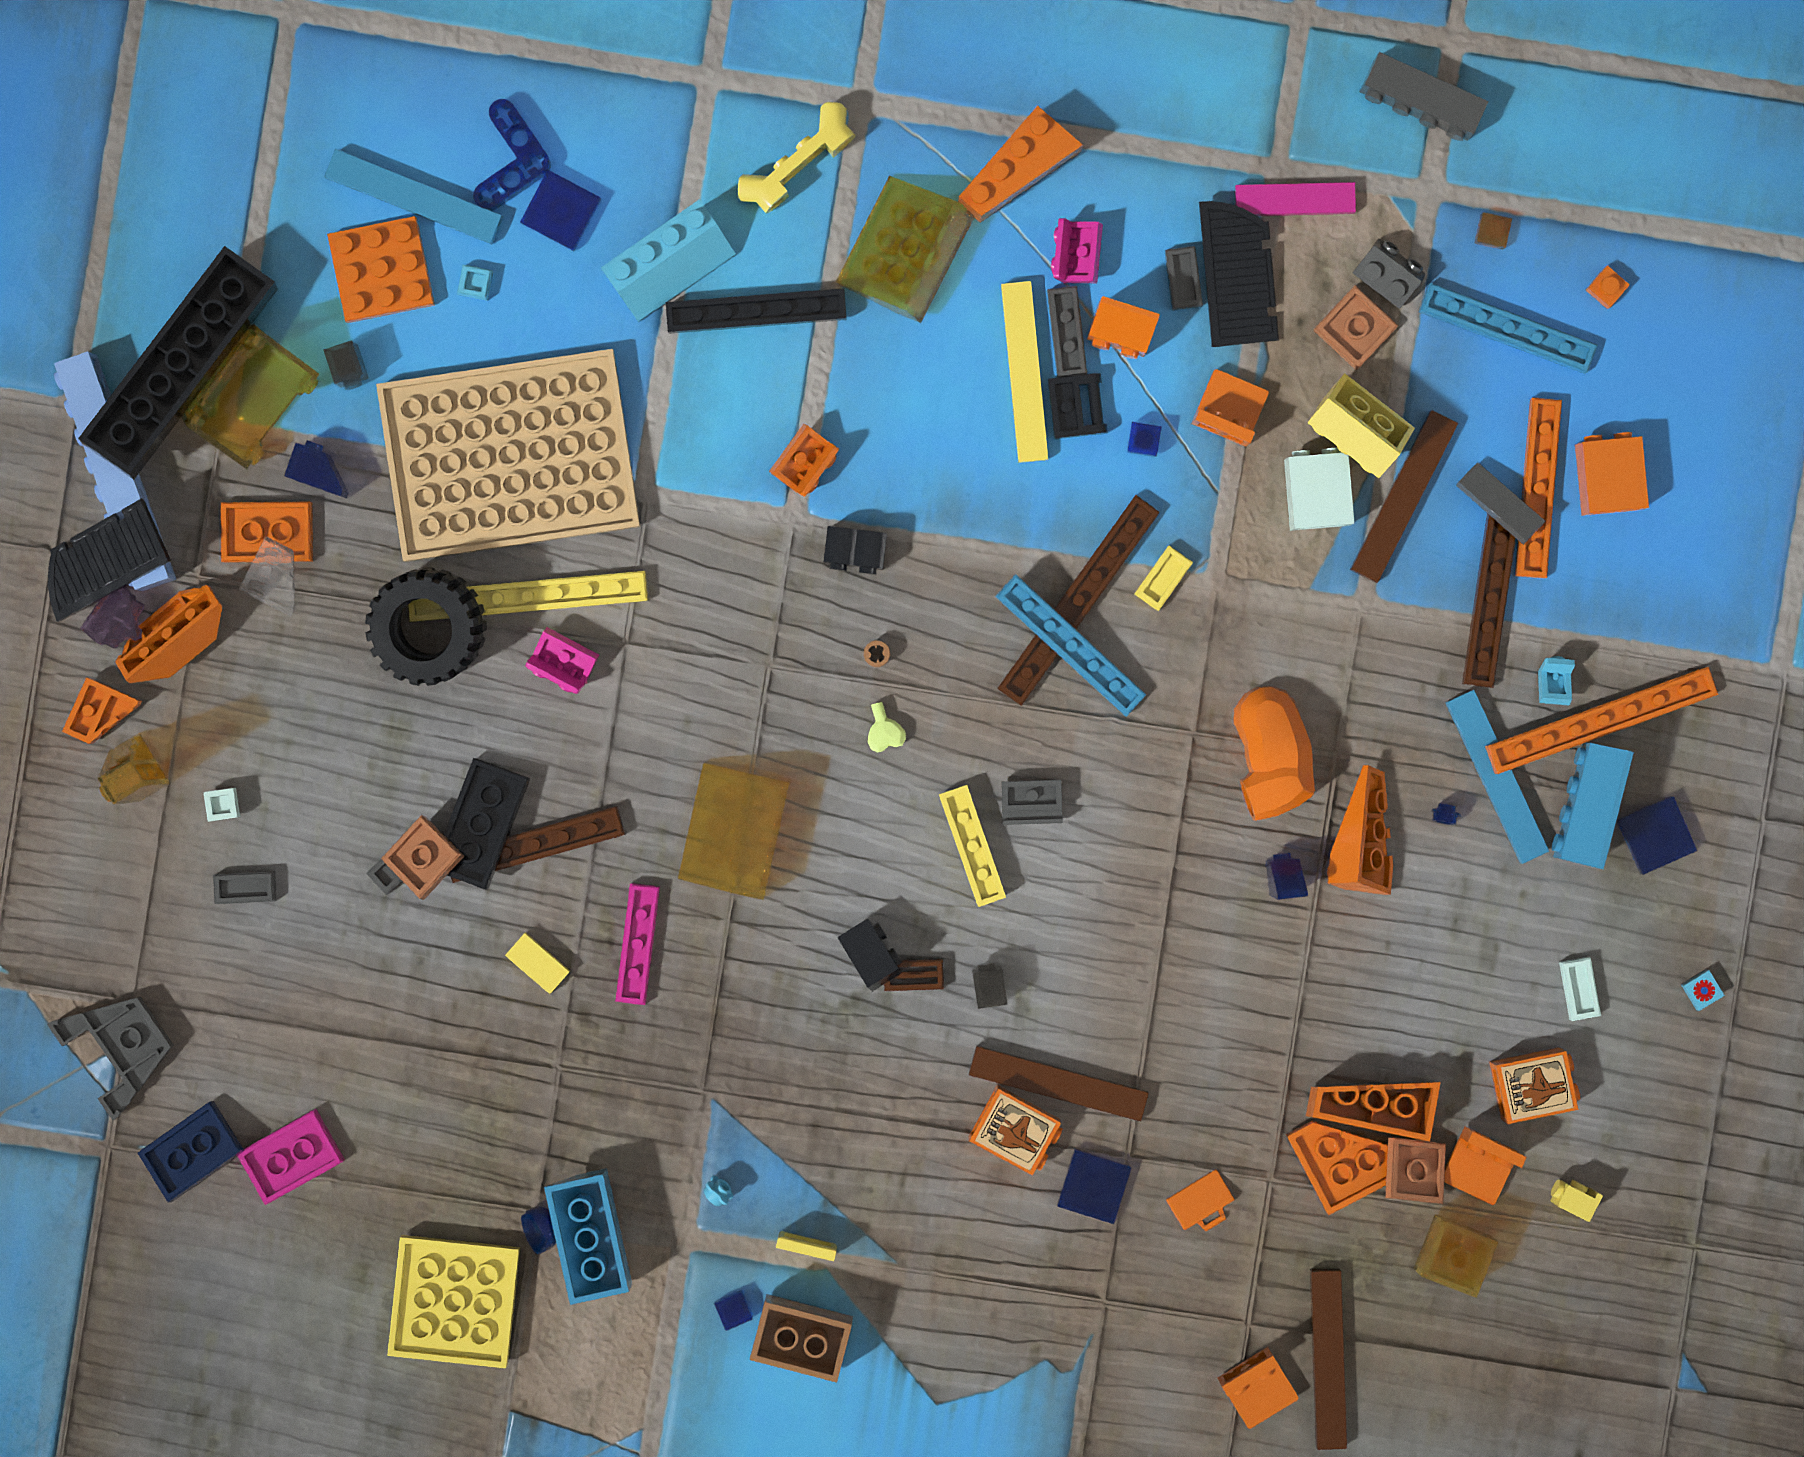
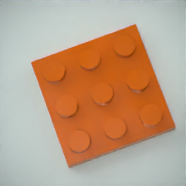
[327,216,435,323]

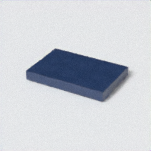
[138,1101,245,1203]

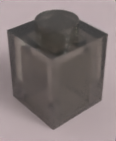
[323,340,369,390]
[972,962,1008,1009]

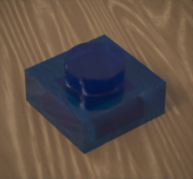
[1127,422,1162,457]
[714,1290,754,1331]

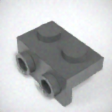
[1353,238,1426,309]

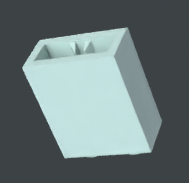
[1284,448,1354,531]

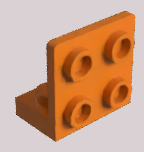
[1191,369,1269,447]
[1444,1126,1527,1205]
[1217,1347,1299,1429]

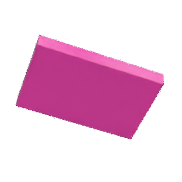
[238,1109,345,1205]

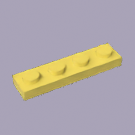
[939,785,1006,907]

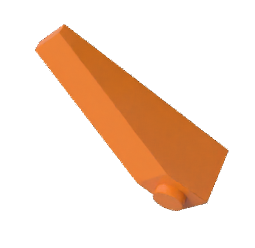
[1327,765,1393,895]

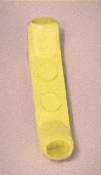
[738,102,856,214]

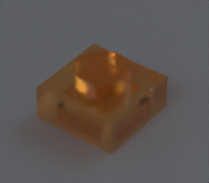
[1474,212,1512,250]

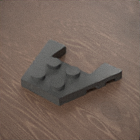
[47,996,174,1121]

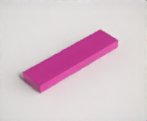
[1235,182,1356,216]
[615,883,660,1005]

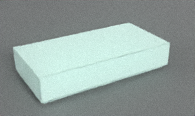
[1559,957,1601,1021]

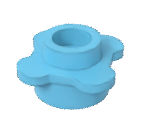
[704,1176,733,1206]

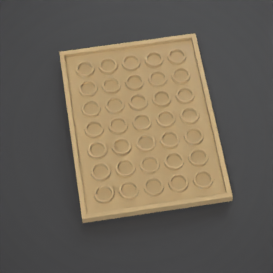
[376,349,640,562]

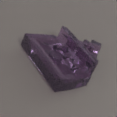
[80,586,145,649]

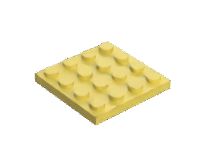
[387,1235,520,1368]

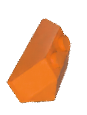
[115,585,222,683]

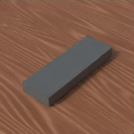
[1047,286,1087,378]
[1456,462,1545,545]

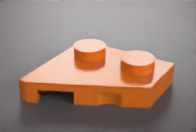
[62,677,142,744]

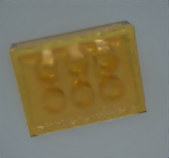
[836,176,975,323]
[678,763,790,900]

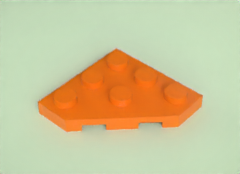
[1286,1121,1388,1215]

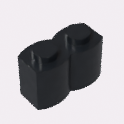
[823,526,888,575]

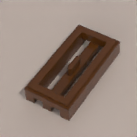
[884,959,944,991]

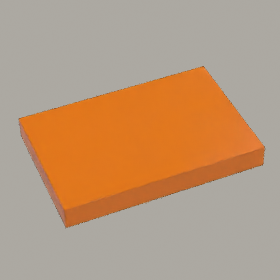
[221,501,313,563]

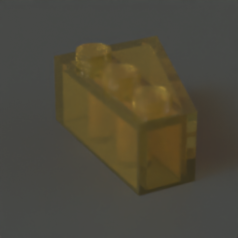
[97,733,170,805]

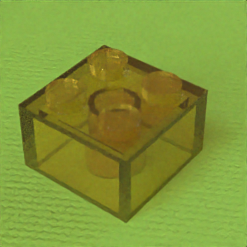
[1414,1214,1498,1298]

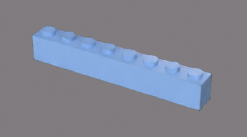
[54,351,177,591]

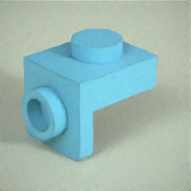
[1538,656,1575,705]

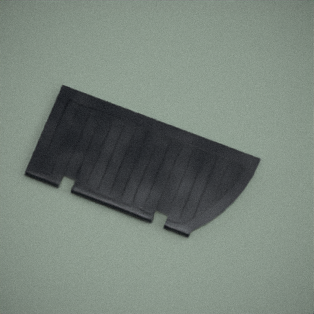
[1199,201,1279,347]
[48,498,171,622]

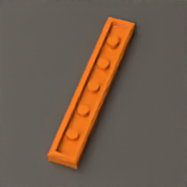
[1515,398,1562,579]

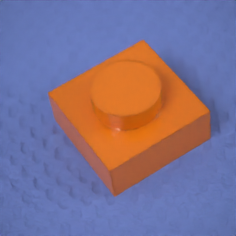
[1585,265,1630,309]

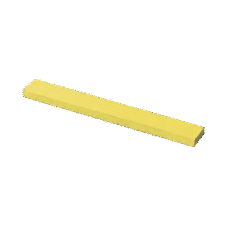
[408,571,648,622]

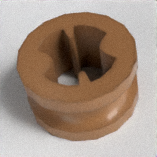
[863,640,890,667]

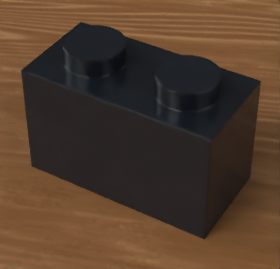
[837,918,903,992]

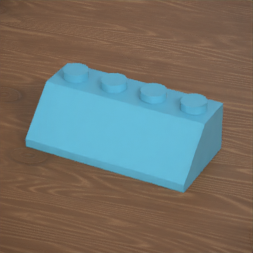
[601,199,736,323]

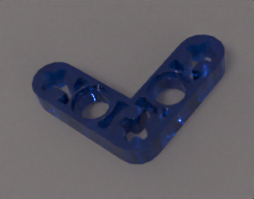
[473,99,551,211]

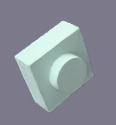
[203,788,240,822]

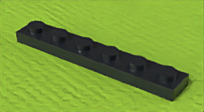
[665,288,847,334]

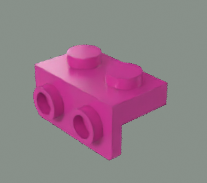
[1051,218,1103,284]
[525,627,599,694]

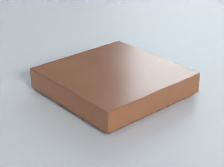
[1313,285,1398,370]
[381,815,464,900]
[1385,1138,1446,1204]

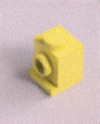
[1550,1179,1603,1222]

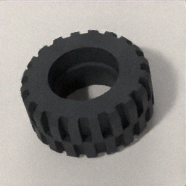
[365,568,487,686]

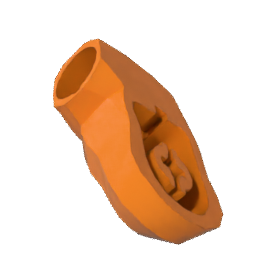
[1233,686,1315,821]

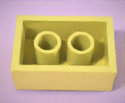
[1308,373,1415,478]

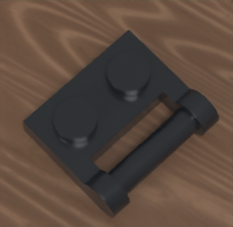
[1048,373,1108,439]

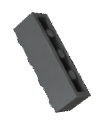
[1359,52,1489,141]

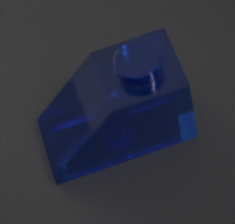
[284,440,349,499]
[1265,852,1308,900]

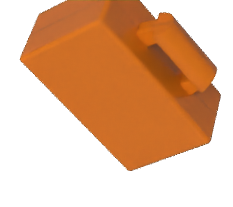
[1166,1169,1235,1232]

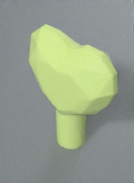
[868,702,906,753]

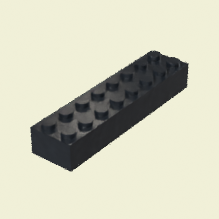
[78,246,278,480]

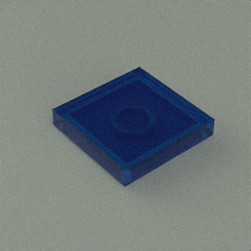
[520,170,602,252]
[1617,796,1697,875]
[1057,1148,1132,1224]

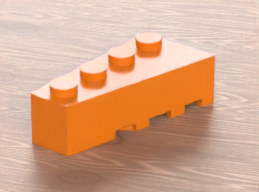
[958,105,1083,223]
[1306,1082,1441,1142]

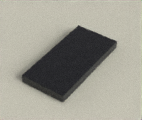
[444,758,530,890]

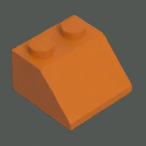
[1087,296,1160,359]

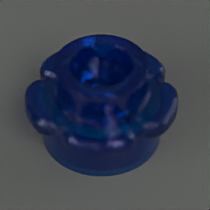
[1431,803,1461,825]

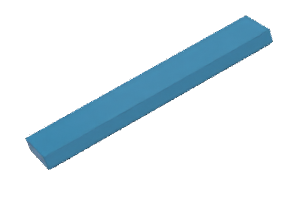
[324,149,503,245]
[1418,283,1598,374]
[995,574,1146,717]
[1445,690,1549,864]

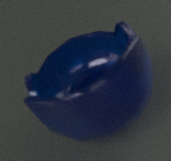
[521,1206,556,1254]

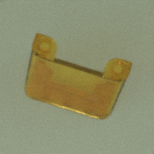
[182,324,319,469]

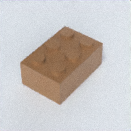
[750,1294,853,1383]

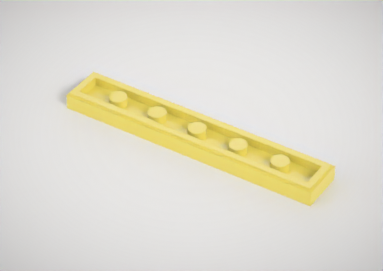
[1001,281,1048,463]

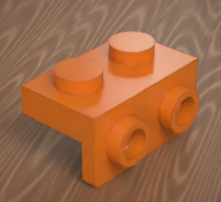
[769,423,839,497]

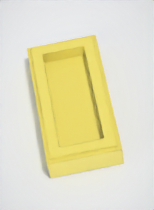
[1134,545,1193,611]
[505,932,570,994]
[776,1231,837,1261]

